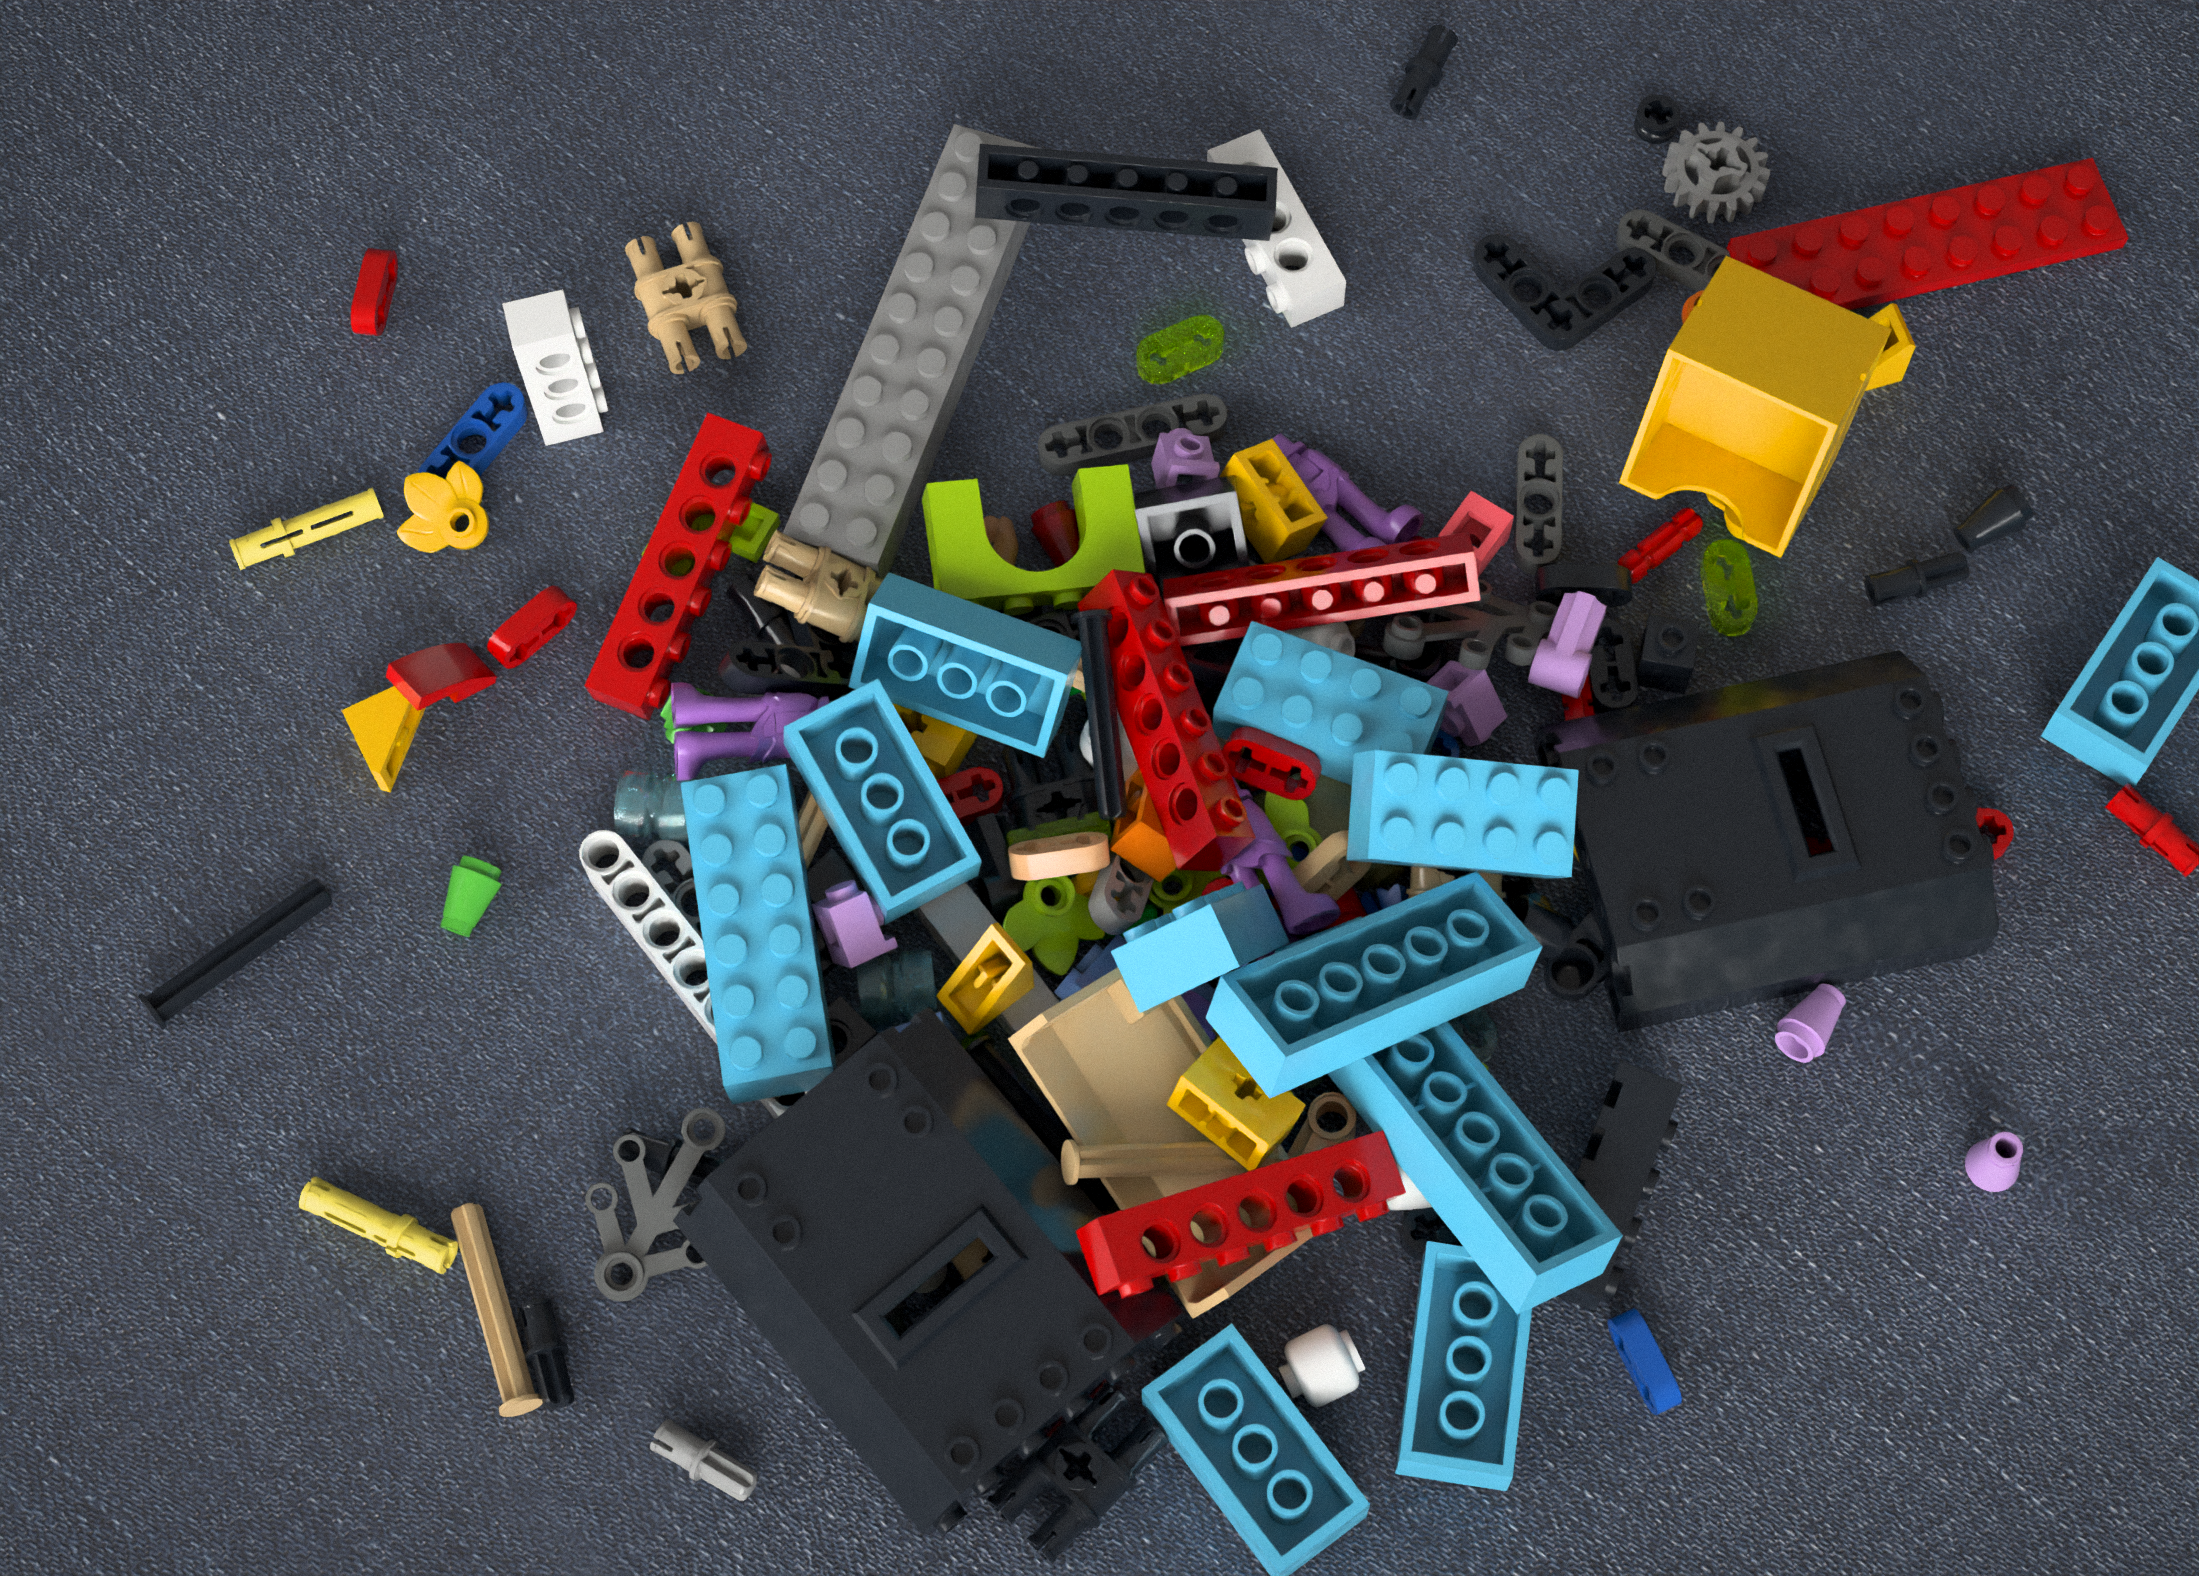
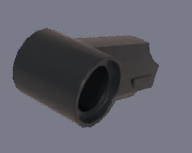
[963,813,1043,920]

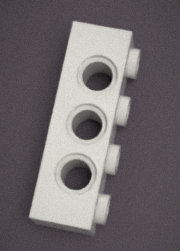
[1207,129,1346,328]
[502,289,608,446]

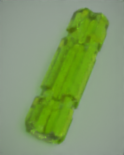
[1007,811,1111,847]

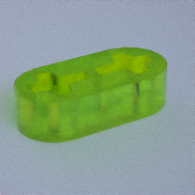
[1136,315,1224,385]
[1700,539,1758,636]

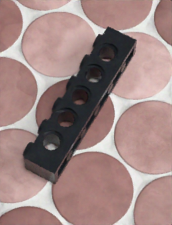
[975,144,1278,241]

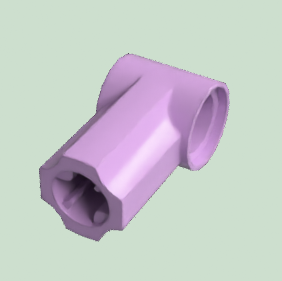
[1528,591,1607,699]

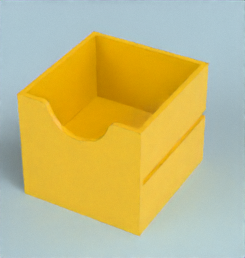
[1619,256,1892,558]

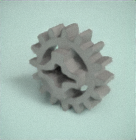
[1662,122,1770,223]

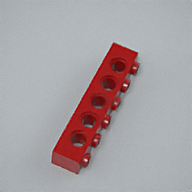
[584,412,772,721]
[1163,532,1481,647]
[1077,569,1256,872]
[1076,1130,1406,1299]

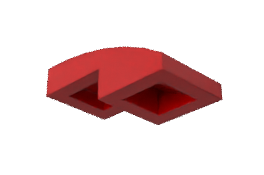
[386,643,497,711]

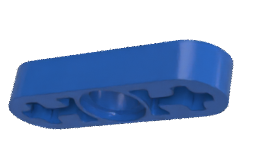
[418,382,528,479]

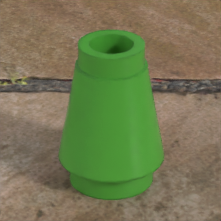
[440,855,502,937]

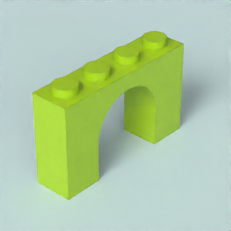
[922,464,1145,615]

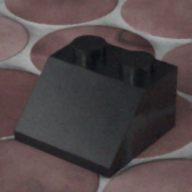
[1135,475,1250,604]

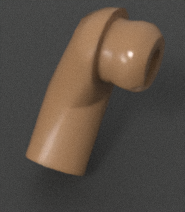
[984,515,1019,566]

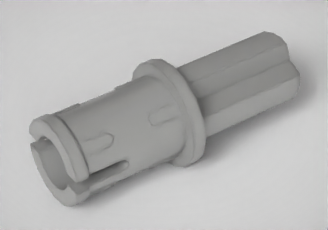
[650,1418,758,1501]

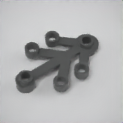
[1382,579,1558,670]
[585,1108,726,1301]

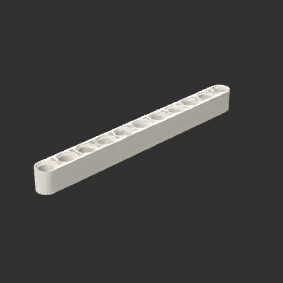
[579,830,947,1293]

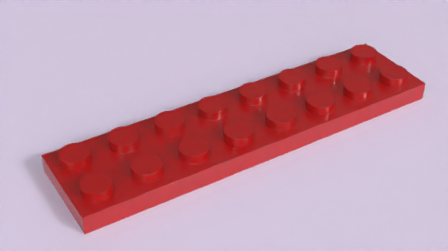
[1727,157,2129,310]

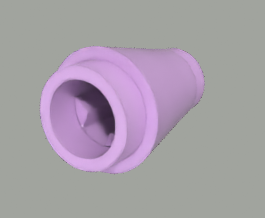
[1775,983,1846,1063]
[1965,1132,2023,1192]

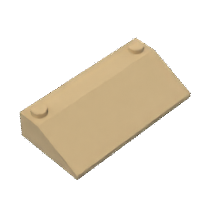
[1008,967,1313,1319]

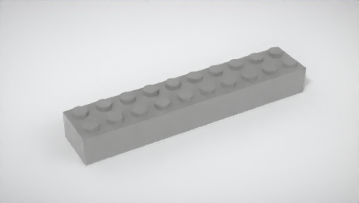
[783,124,1041,579]

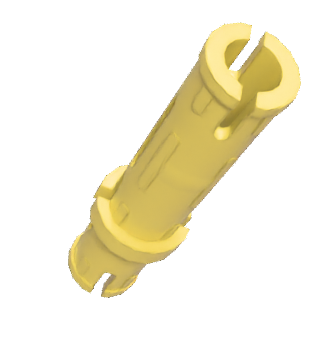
[229,488,384,570]
[299,1176,458,1274]

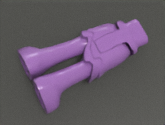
[1273,433,1424,552]
[671,682,829,781]
[1221,776,1341,961]

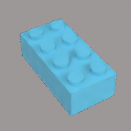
[2041,557,2199,788]
[849,572,1082,758]
[1213,621,1449,786]
[784,679,982,925]
[1346,750,1579,879]
[1111,881,1290,1013]
[1395,1241,1532,1491]
[1142,1323,1370,1576]

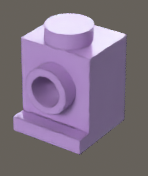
[1151,428,1220,489]
[1426,660,1508,746]
[811,880,898,968]

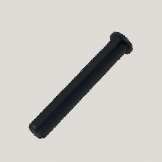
[1070,609,1128,820]
[138,879,332,1030]
[965,1034,1116,1211]

